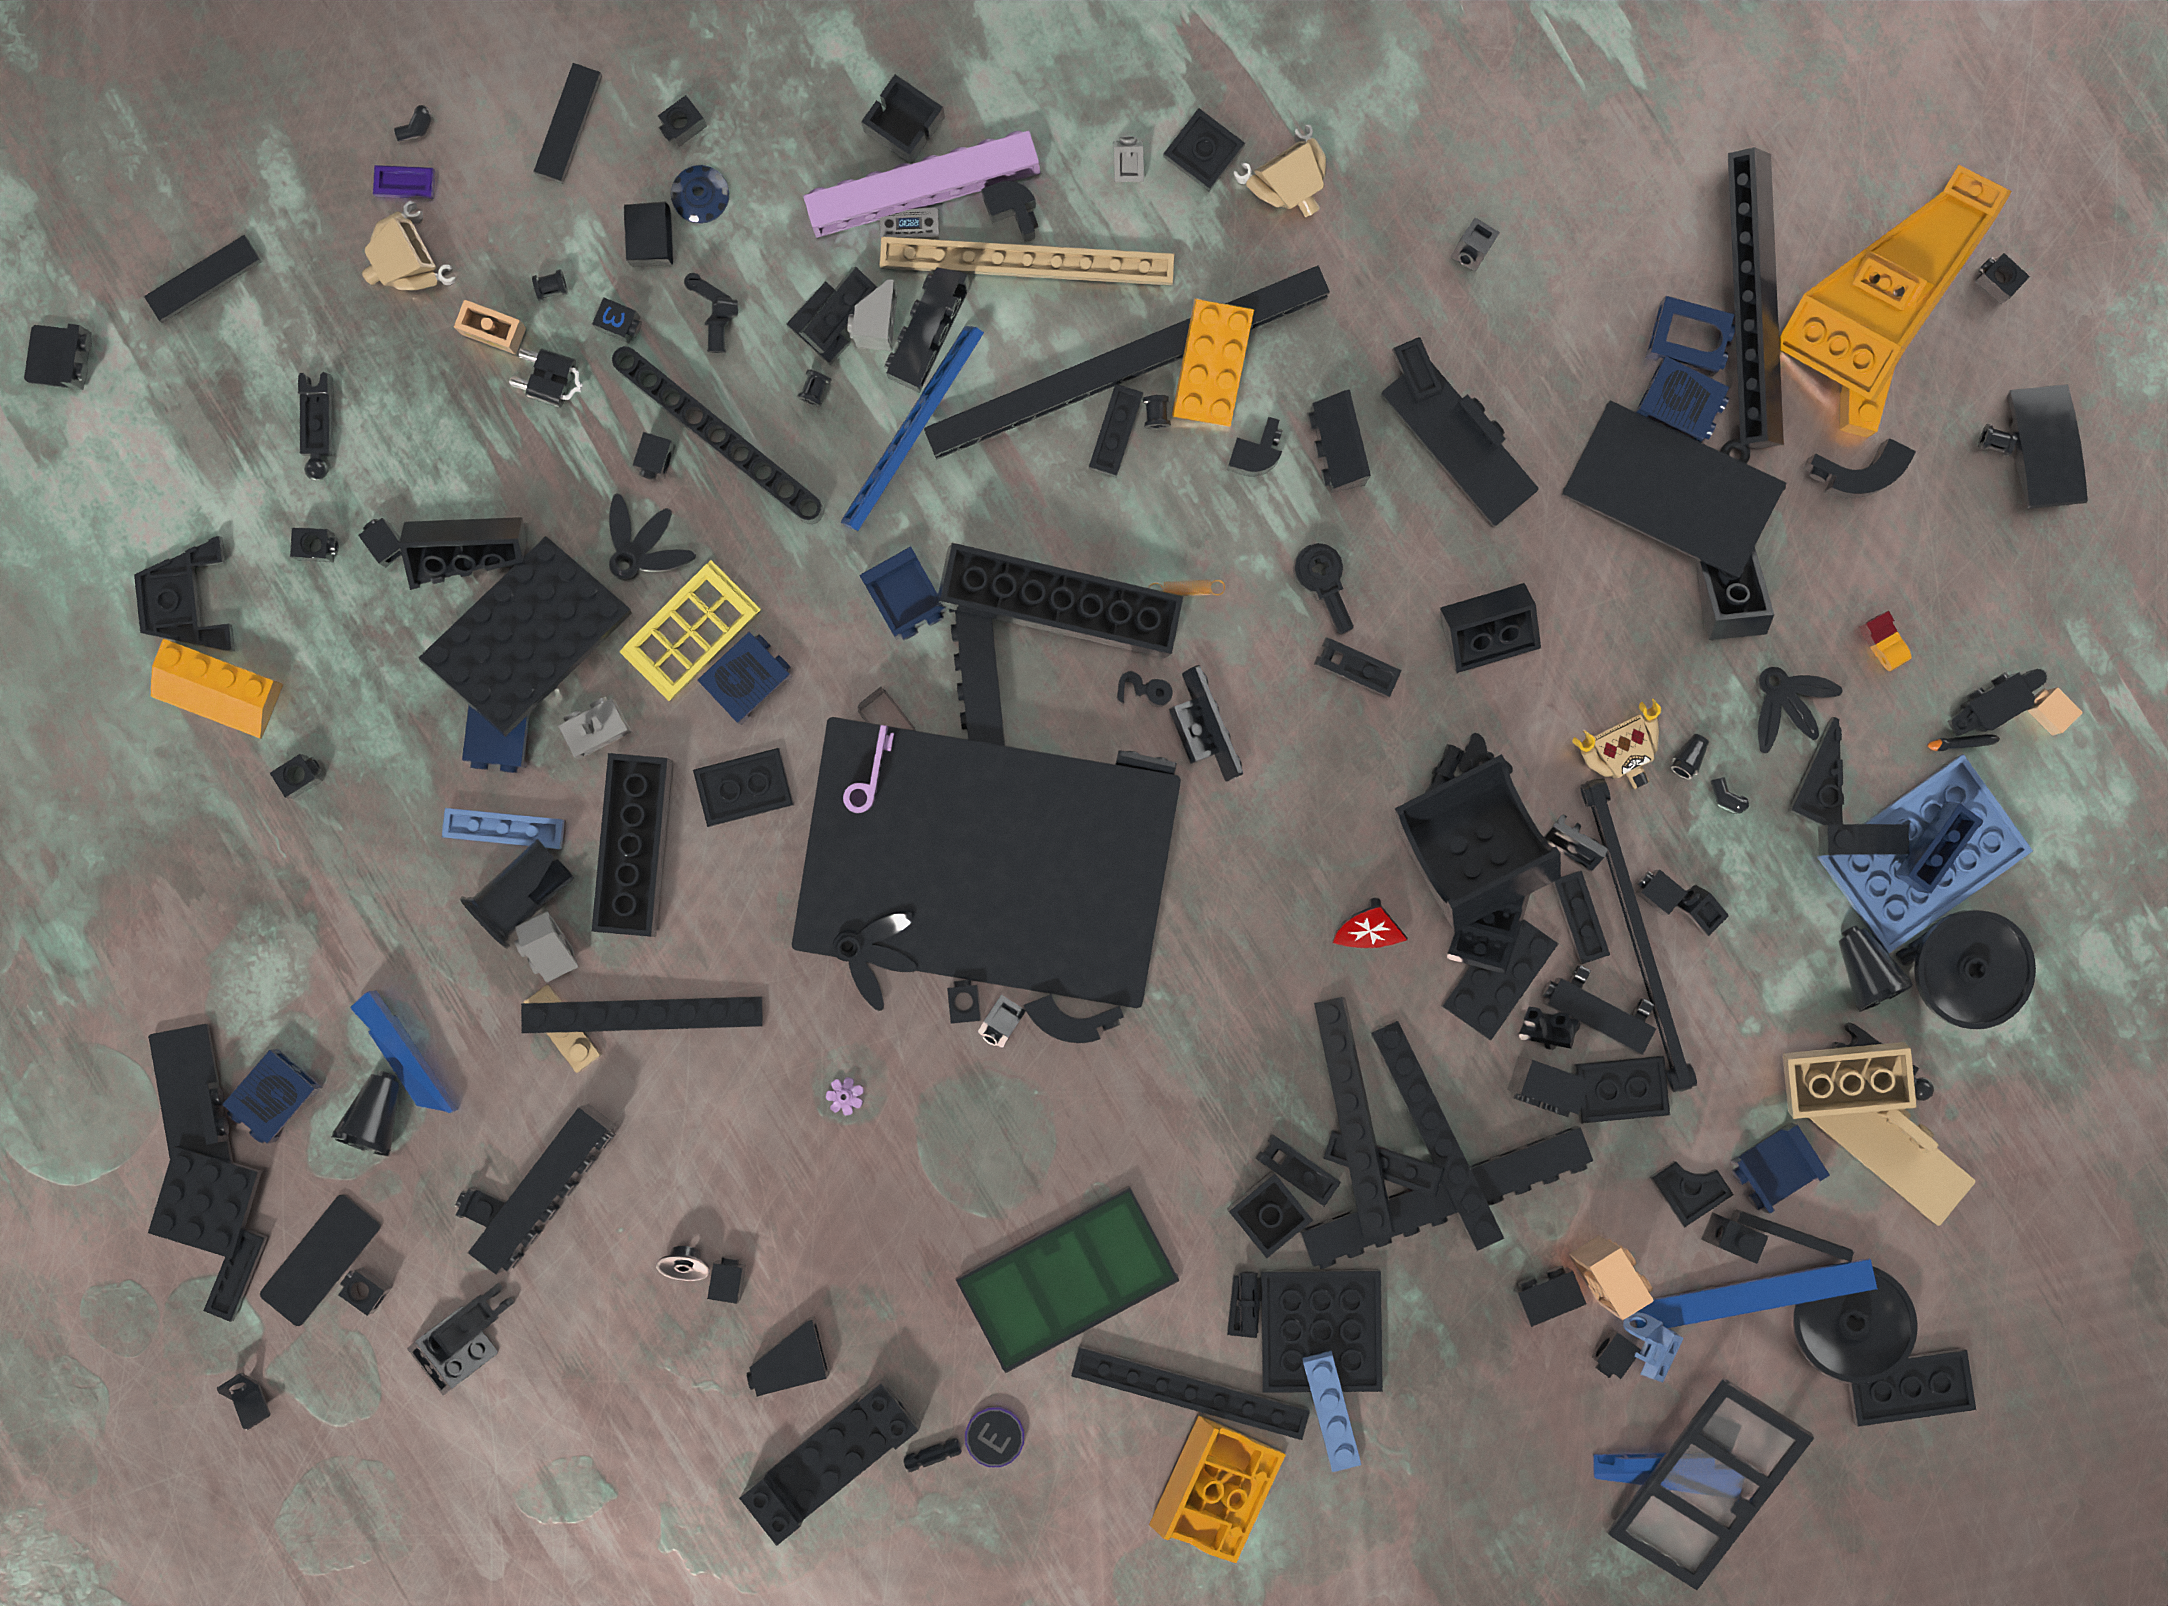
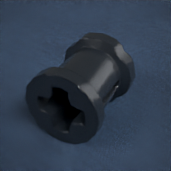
[532,269,568,302]
[796,369,832,407]
[1143,395,1171,429]
[1978,424,2017,457]

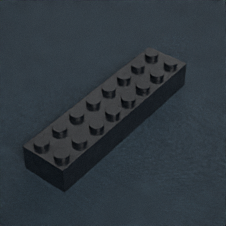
[936,543,1184,658]

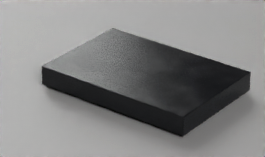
[693,748,794,827]
[1574,1056,1670,1124]

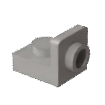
[1113,136,1144,182]

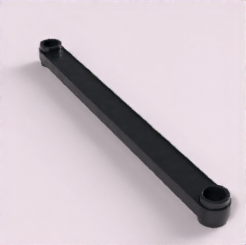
[1580,778,1697,1092]

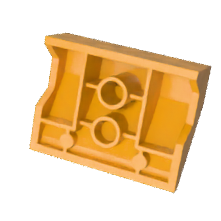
[1149,1416,1286,1563]

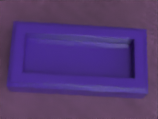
[373,165,435,199]

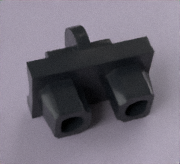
[1519,1006,1581,1050]

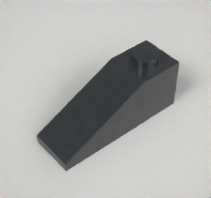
[1818,824,1910,856]

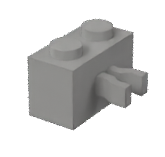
[558,697,632,759]
[515,911,579,983]

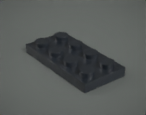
[1441,919,1559,1041]
[1849,1348,1976,1427]

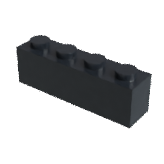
[884,267,970,393]
[399,517,527,590]

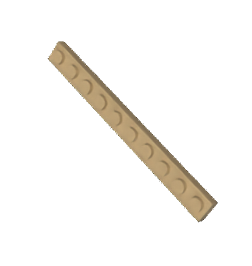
[880,237,1174,285]

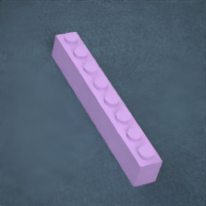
[803,131,1040,238]

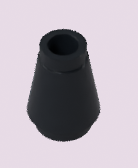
[1671,734,1709,779]

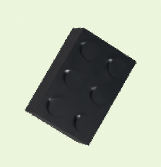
[1507,1056,1590,1117]

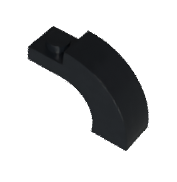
[1023,994,1124,1043]

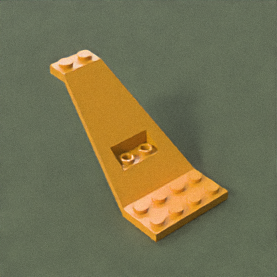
[1779,165,2012,402]

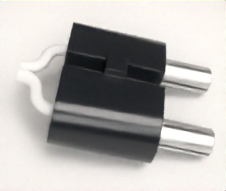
[509,348,583,408]

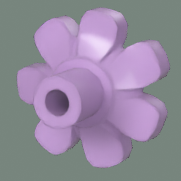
[826,1077,864,1115]

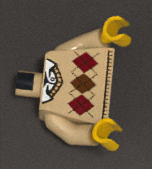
[1572,698,1661,789]

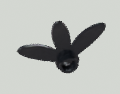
[609,493,696,579]
[1758,667,1843,753]
[832,912,918,1011]

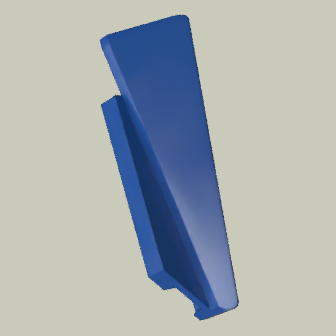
[350,990,458,1113]
[1593,1452,1744,1498]

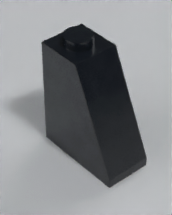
[747,1316,829,1397]

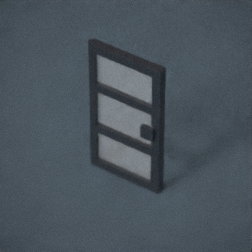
[1607,1378,1814,1590]

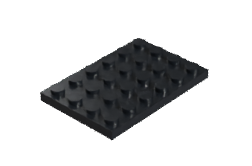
[418,536,632,737]

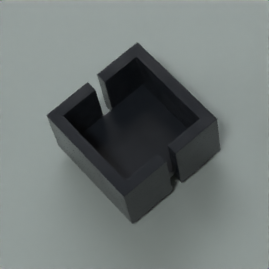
[861,74,945,164]

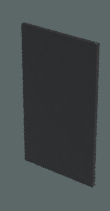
[1562,400,1787,578]

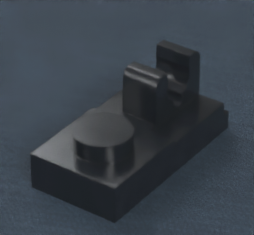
[1543,814,1608,871]

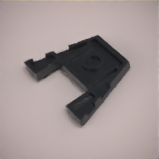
[134,536,235,652]

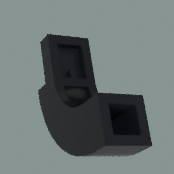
[1803,438,1916,498]

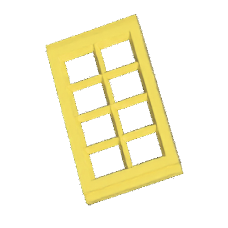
[619,560,761,702]

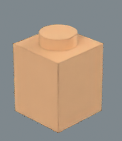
[2027,687,2083,735]

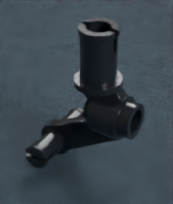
[684,273,738,353]

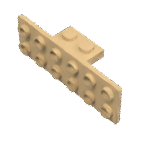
[1808,1109,1975,1226]

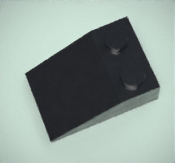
[1696,547,1774,640]

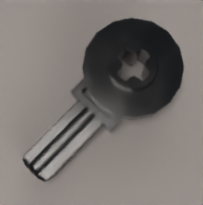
[1293,543,1354,634]

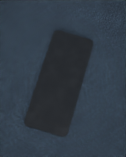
[260,1194,381,1326]

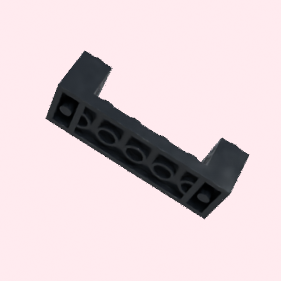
[739,1376,921,1546]

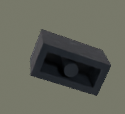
[1513,1266,1587,1327]

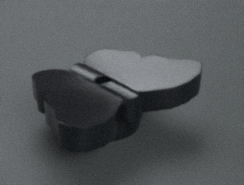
[1458,733,1513,774]

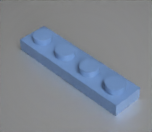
[442,808,565,849]
[1302,1351,1361,1472]

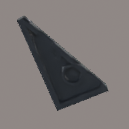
[1789,717,1844,826]

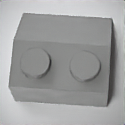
[848,279,898,351]

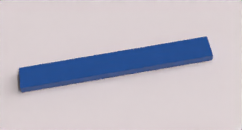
[841,326,984,531]
[1635,1258,1877,1328]

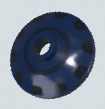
[671,165,729,224]

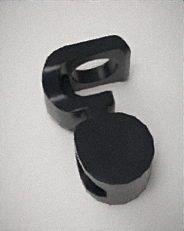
[1117,671,1173,707]

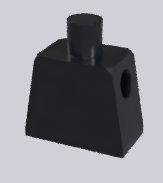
[1701,1212,1769,1264]

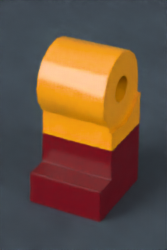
[1858,610,1912,672]

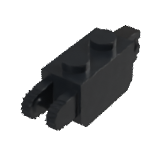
[1947,668,2048,736]

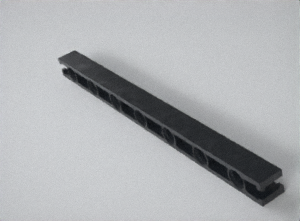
[924,265,1330,460]

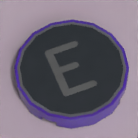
[965,1406,1024,1467]

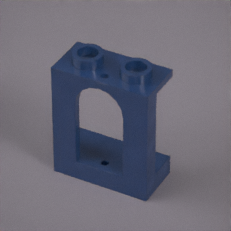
[1645,296,1736,377]

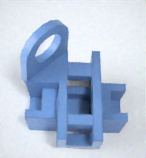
[1623,1312,1684,1383]

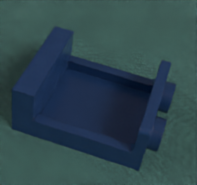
[859,546,947,641]
[462,705,534,773]

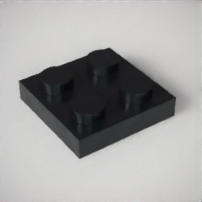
[1163,108,1245,192]

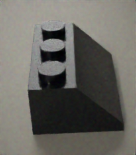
[1307,389,1371,493]
[1440,583,1541,673]

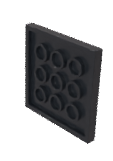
[1261,1270,1383,1393]

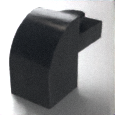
[981,181,1039,242]
[1227,417,1283,477]

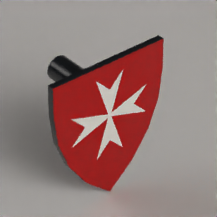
[1333,898,1408,948]

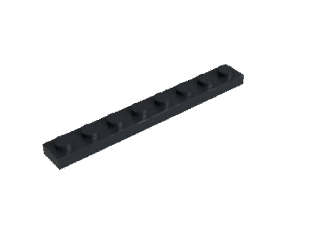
[521,997,763,1034]
[1314,997,1395,1239]
[1371,1021,1504,1252]
[1071,1346,1310,1440]

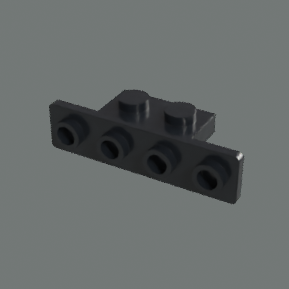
[1169,665,1243,782]

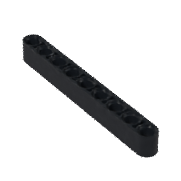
[612,346,824,525]

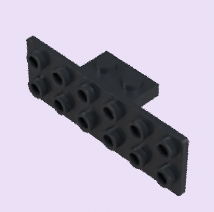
[1381,362,1539,526]
[148,1024,233,1162]

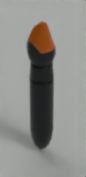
[1928,734,2000,751]

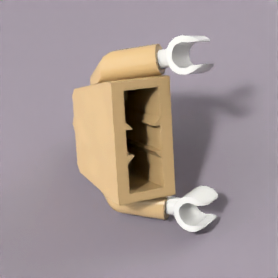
[1234,125,1326,217]
[362,201,456,290]

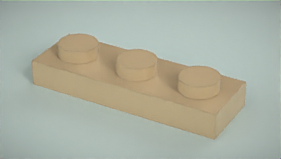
[523,984,602,1073]

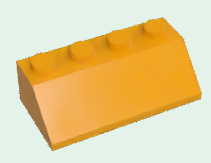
[151,638,283,739]

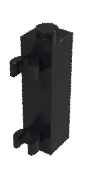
[1542,965,1657,1055]

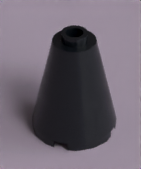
[1838,926,1913,1012]
[331,1071,400,1157]

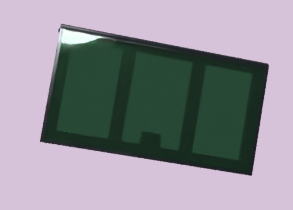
[956,1186,1179,1373]

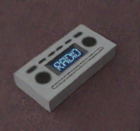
[880,208,939,240]

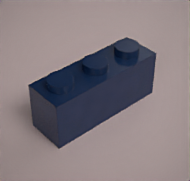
[1895,802,1983,894]

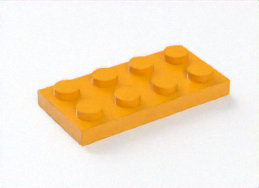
[1172,298,1254,427]

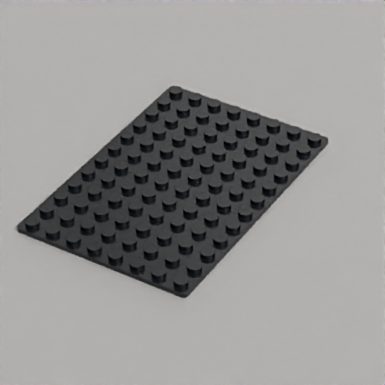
[792,717,1181,1008]

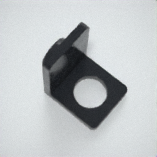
[217,1373,271,1430]

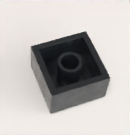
[1227,1171,1313,1258]

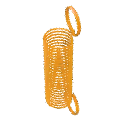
[1149,579,1225,596]

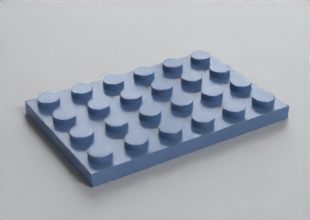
[1817,754,2033,954]

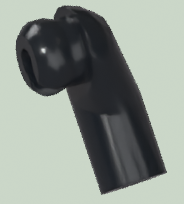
[394,105,432,142]
[1711,777,1749,814]

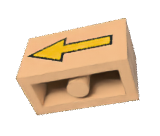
[454,300,526,355]

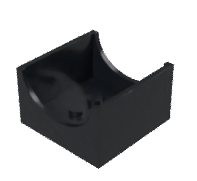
[1395,754,1561,932]

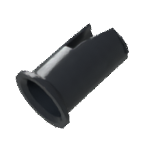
[460,839,574,949]

